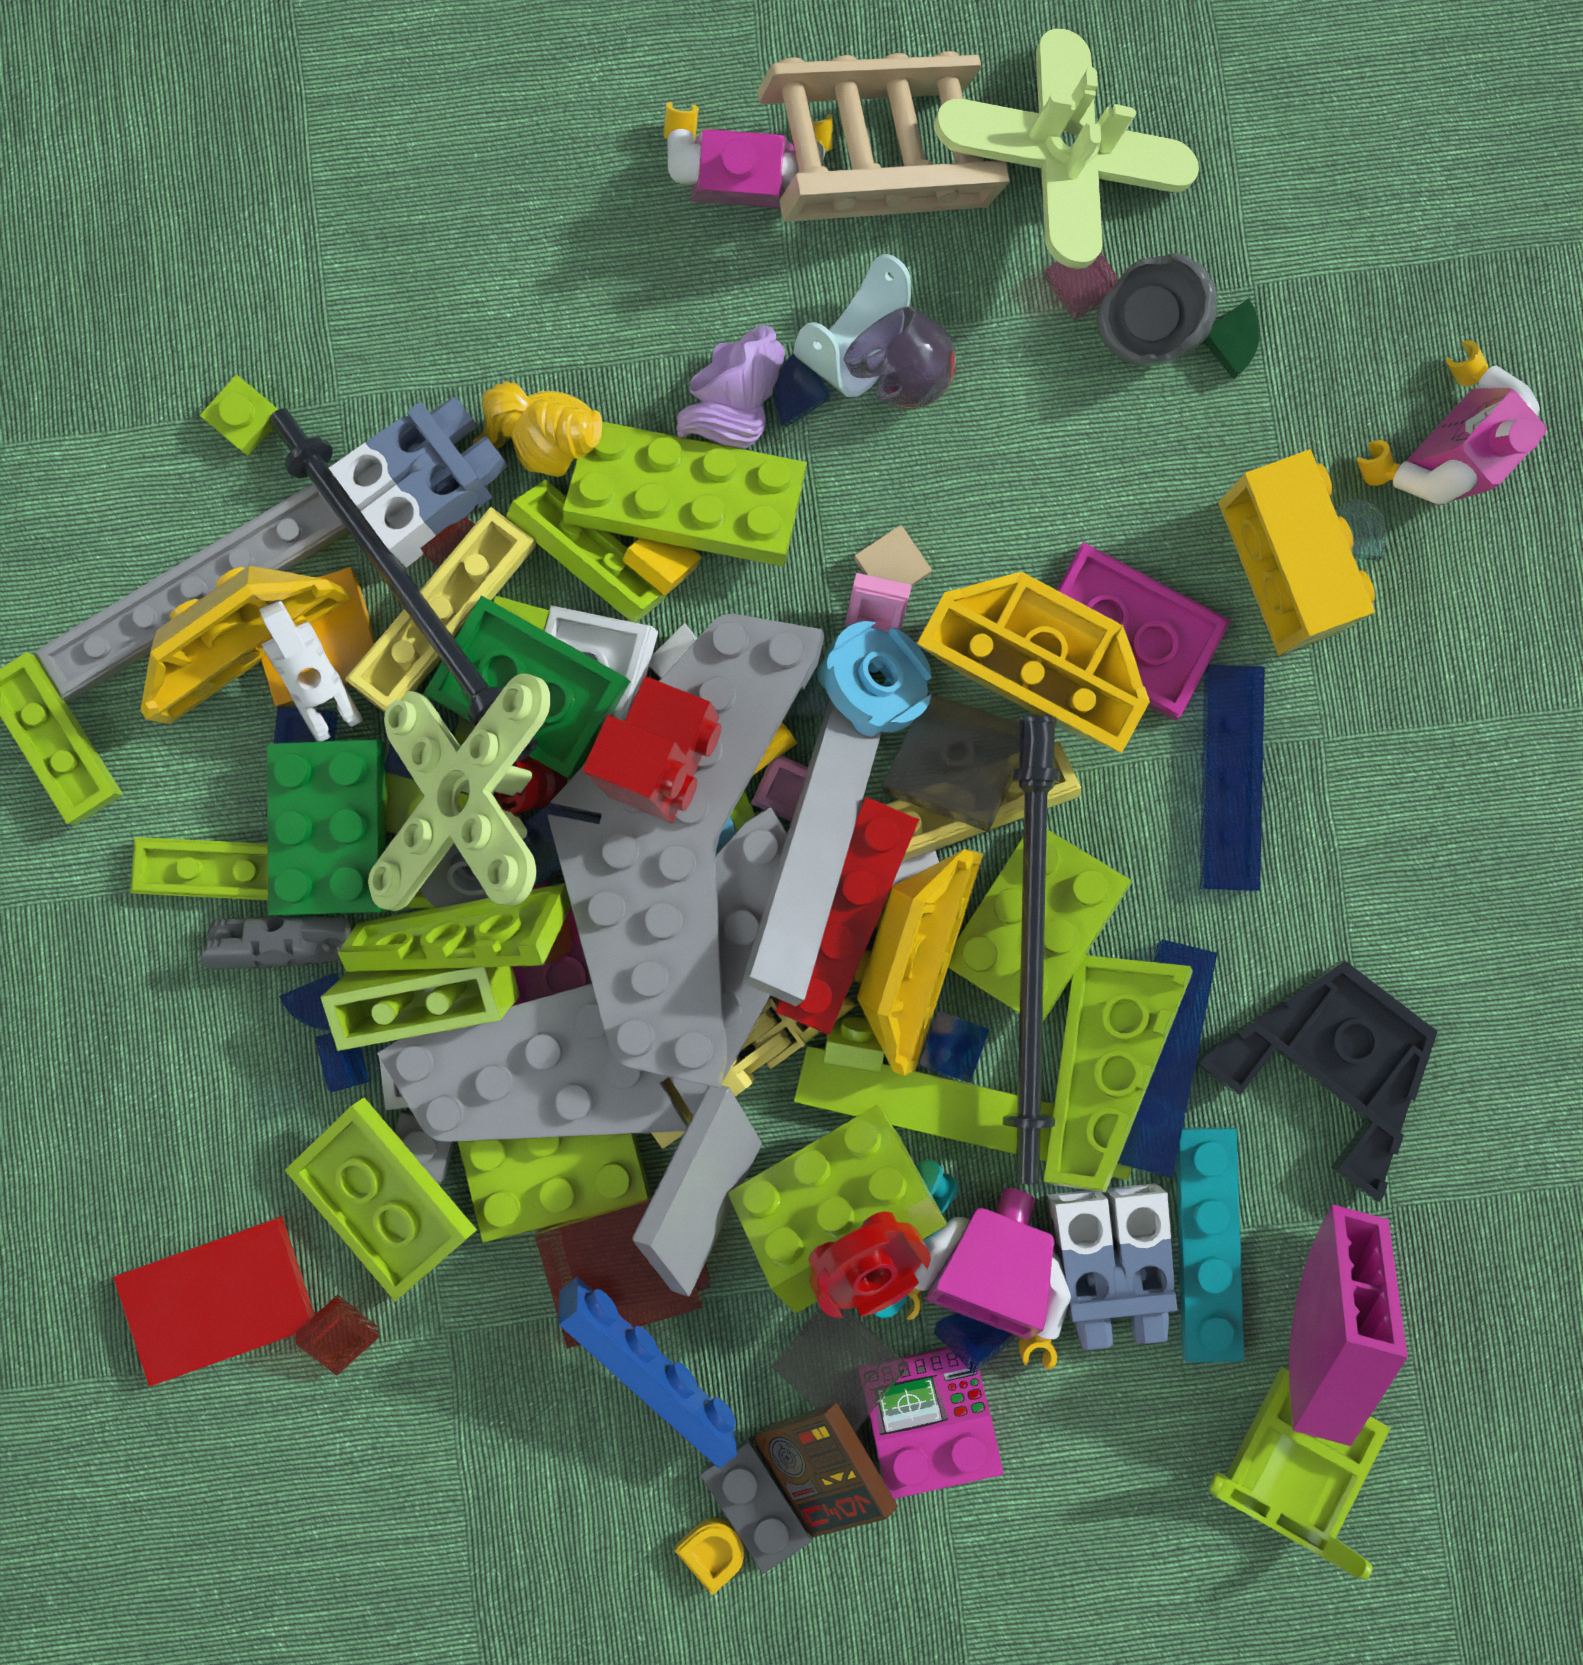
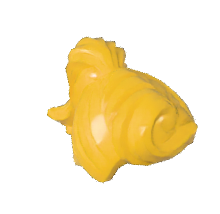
[473,381,602,477]

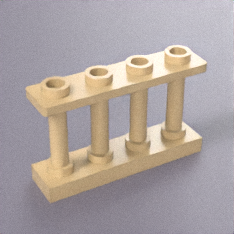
[757,51,1010,222]

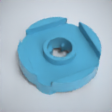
[817,621,932,736]

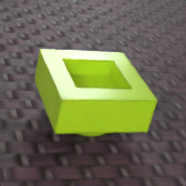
[200,374,278,457]
[824,1017,884,1073]

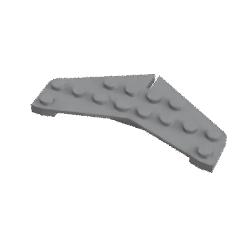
[547,614,824,1089]
[377,807,788,1142]

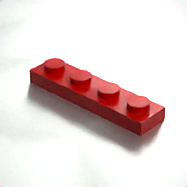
[776,797,920,1035]

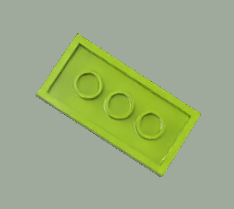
[563,421,807,567]

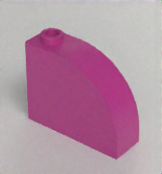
[1289,1204,1408,1446]

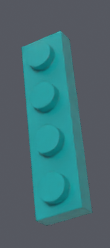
[1175,1127,1244,1362]

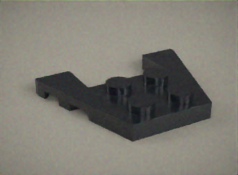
[1194,961,1438,1202]

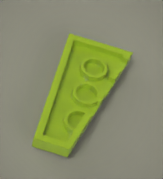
[338,884,571,972]
[1044,955,1193,1193]

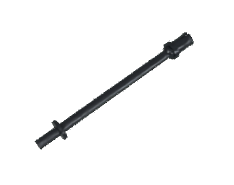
[269,408,539,764]
[1002,716,1060,1185]

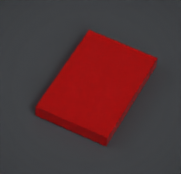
[113,1216,318,1387]

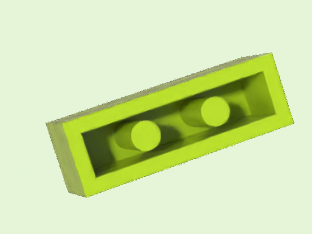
[321,966,520,1051]

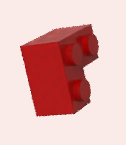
[582,676,722,823]

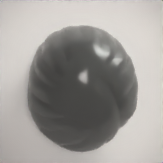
[1097,253,1217,367]

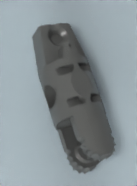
[199,915,351,970]

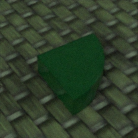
[1203,298,1260,380]

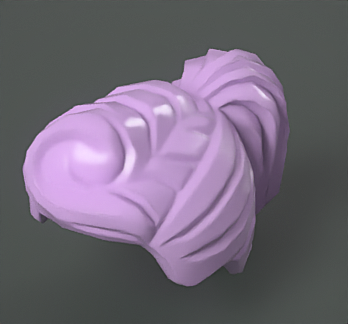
[676,325,785,449]

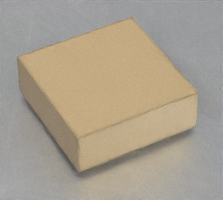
[854,525,933,588]

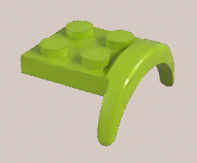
[1208,1366,1391,1580]

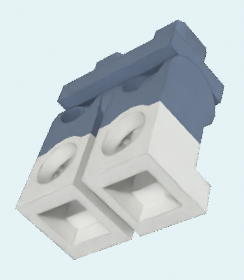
[329,396,508,568]
[1047,1183,1177,1350]

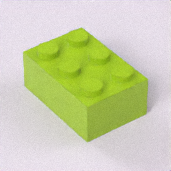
[727,1104,948,1314]

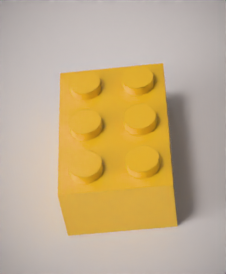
[1218,449,1375,656]

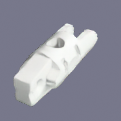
[259,600,363,742]

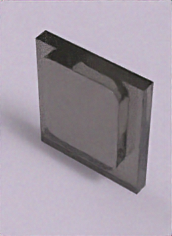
[772,1307,909,1432]

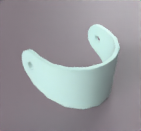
[793,254,911,397]

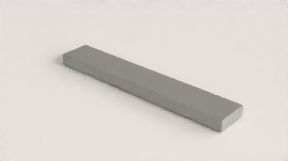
[34,483,349,702]
[742,699,882,1006]

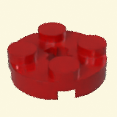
[808,1211,931,1318]

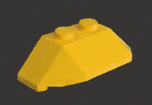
[141,565,352,724]
[917,572,1150,753]
[855,849,984,1076]

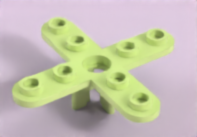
[934,29,1199,269]
[368,674,550,911]

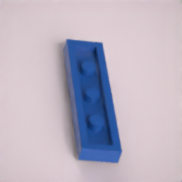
[559,1276,737,1469]

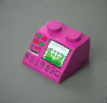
[860,1342,1004,1499]

